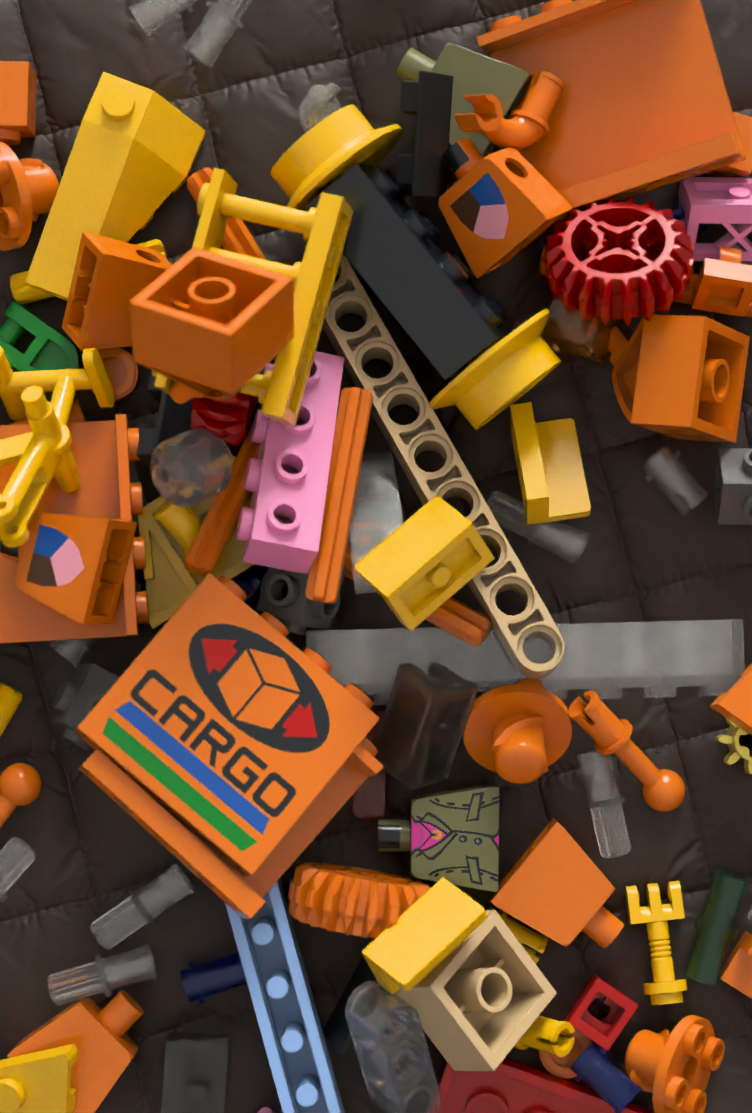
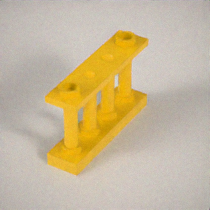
[152,168,354,426]

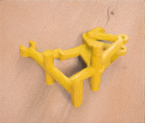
[0,346,115,548]

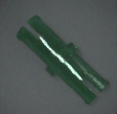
[684,870,748,985]

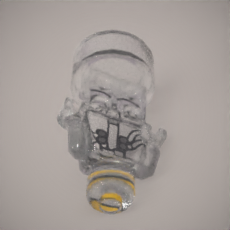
[299,82,341,132]

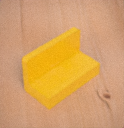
[510,402,591,525]
[355,496,495,631]
[361,877,487,995]

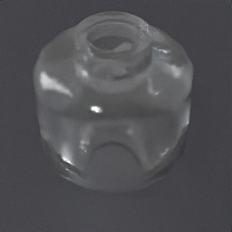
[150,428,232,508]

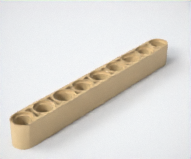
[302,253,565,679]

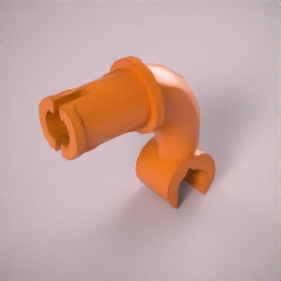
[455,71,565,151]

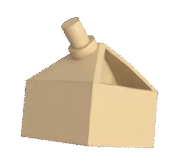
[385,910,557,1071]

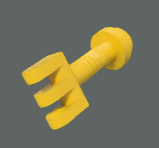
[625,880,687,1005]

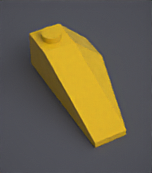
[25,71,206,301]

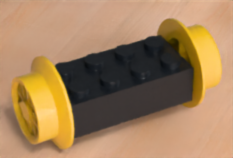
[270,104,561,430]

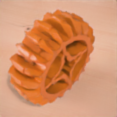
[288,862,431,939]

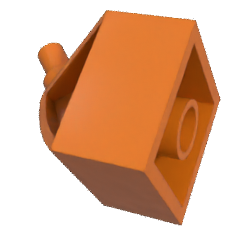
[129,247,294,404]
[599,314,750,443]

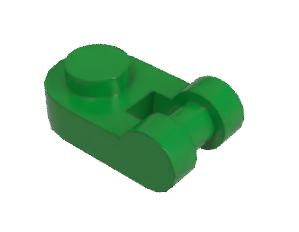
[0,301,81,372]

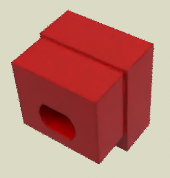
[565,974,638,1051]

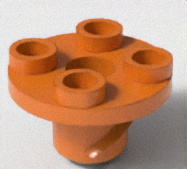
[0,141,59,251]
[463,678,572,784]
[624,1015,725,1113]

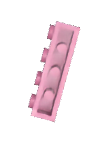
[236,351,345,574]

